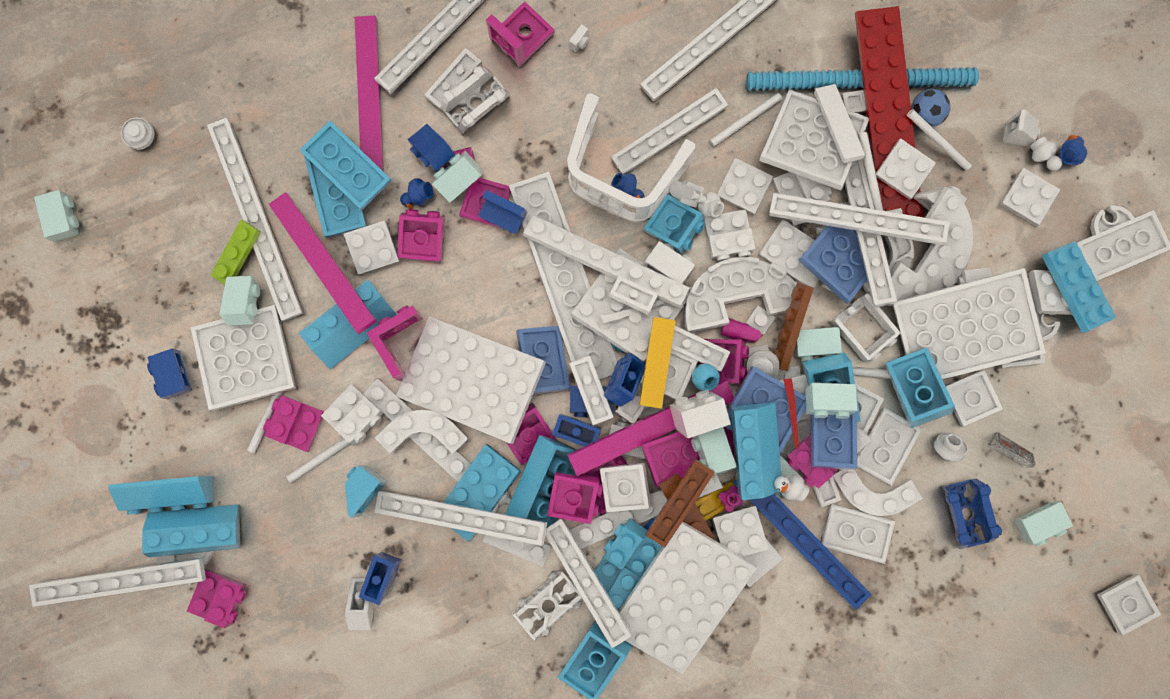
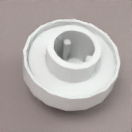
[121,117,155,150]
[747,350,779,378]
[934,433,968,461]

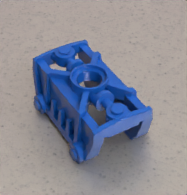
[942,478,1002,549]

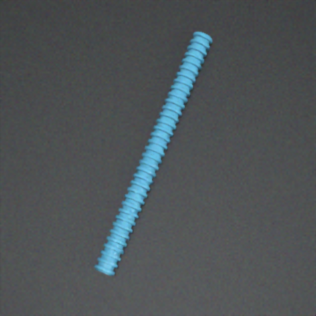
[746,67,979,91]

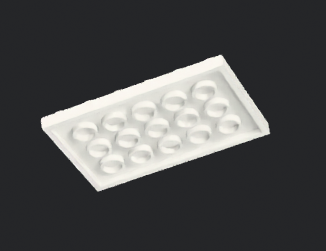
[892,268,1046,379]
[396,316,546,444]
[618,522,757,674]

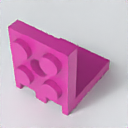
[486,1,555,67]
[367,305,423,381]

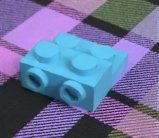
[643,194,705,254]
[603,519,662,577]
[594,554,641,611]

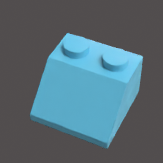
[345,465,387,518]

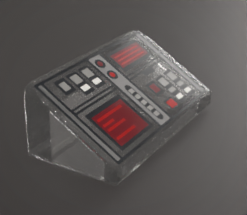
[988,432,1036,468]

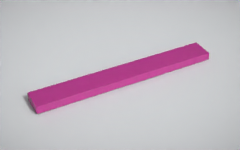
[355,15,383,171]
[269,192,377,334]
[567,380,734,476]

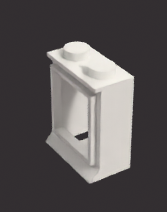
[829,293,901,362]

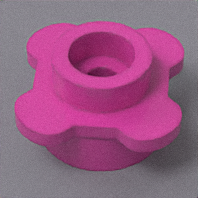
[719,486,744,512]

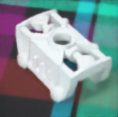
[441,66,510,134]
[513,571,583,640]

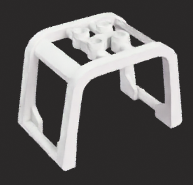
[567,93,695,223]

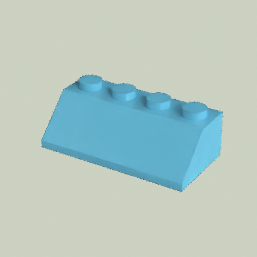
[299,280,397,370]
[730,402,781,500]
[505,435,578,528]
[108,476,214,515]
[142,505,240,558]

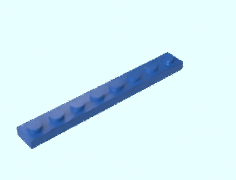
[732,479,872,610]

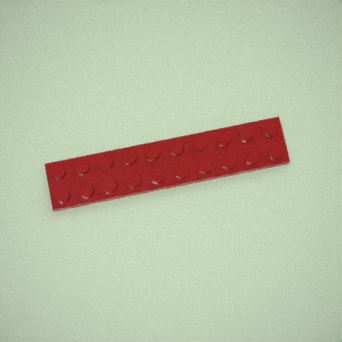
[855,6,924,218]

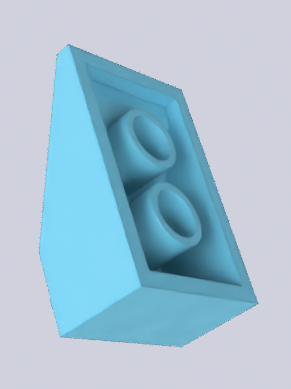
[885,348,955,428]
[802,353,861,422]
[558,620,632,699]

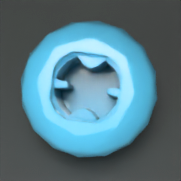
[692,363,720,391]

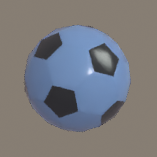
[911,89,951,127]

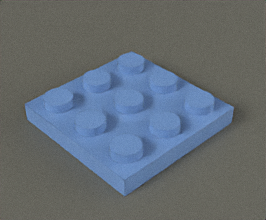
[799,226,867,304]
[724,366,806,454]

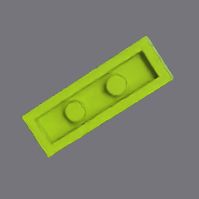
[210,220,261,285]

